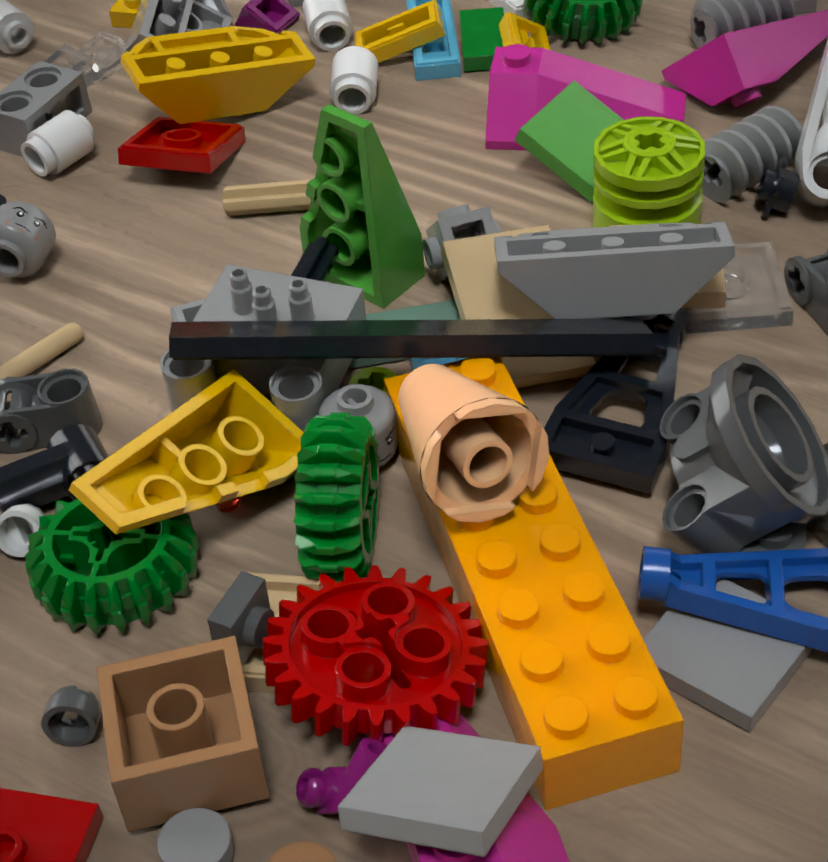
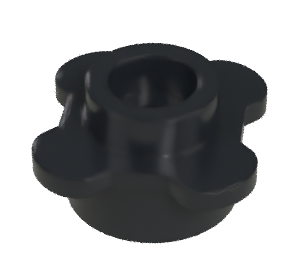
[756,157,799,218]

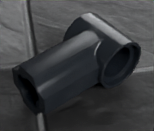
[0,424,109,514]

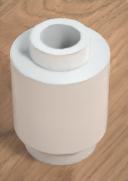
[0,0,34,54]
[302,0,353,51]
[330,46,378,114]
[21,110,94,177]

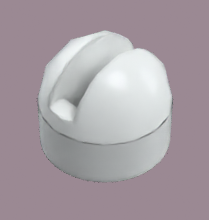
[0,504,44,557]

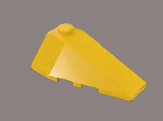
[69,369,304,534]

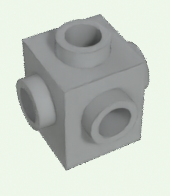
[422,204,501,282]

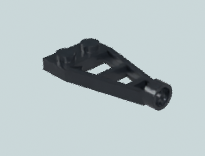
[544,307,690,494]

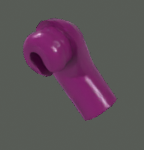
[296,738,387,815]

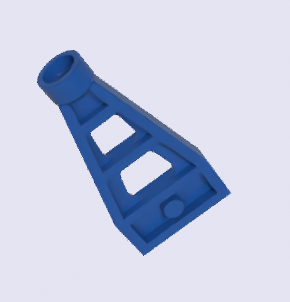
[638,546,828,652]

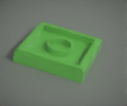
[514,80,623,203]

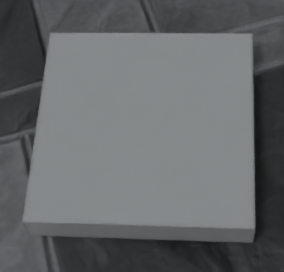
[643,579,813,732]
[338,726,543,857]

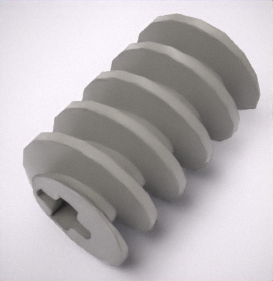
[690,0,795,49]
[701,106,803,203]

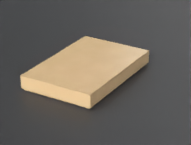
[441,225,596,388]

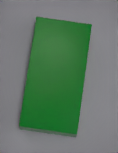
[459,7,504,72]

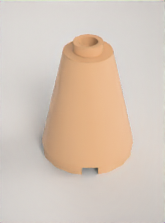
[398,364,549,523]

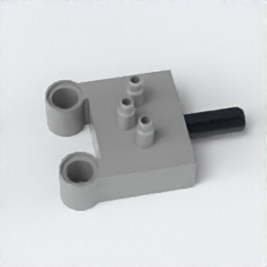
[160,237,366,432]

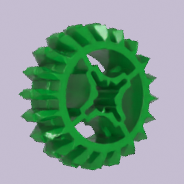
[524,0,643,45]
[293,412,380,582]
[25,499,199,636]

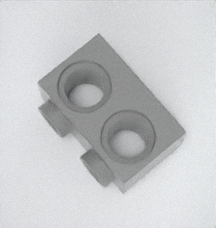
[0,61,92,157]

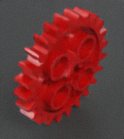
[263,565,488,746]

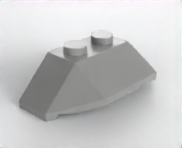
[125,0,232,51]
[494,222,735,320]

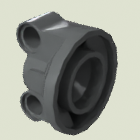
[659,354,828,554]

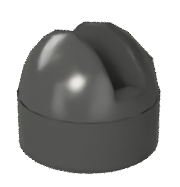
[41,685,100,747]

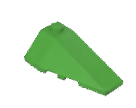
[299,104,425,309]

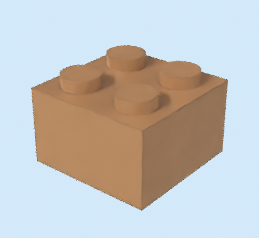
[96,636,270,832]

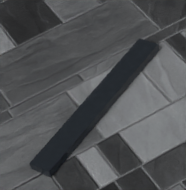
[169,318,653,360]

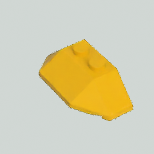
[121,26,316,124]

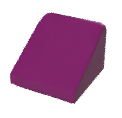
[235,0,301,34]

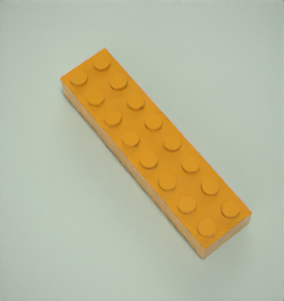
[384,357,684,811]

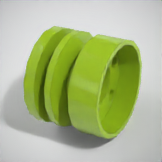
[593,117,705,228]

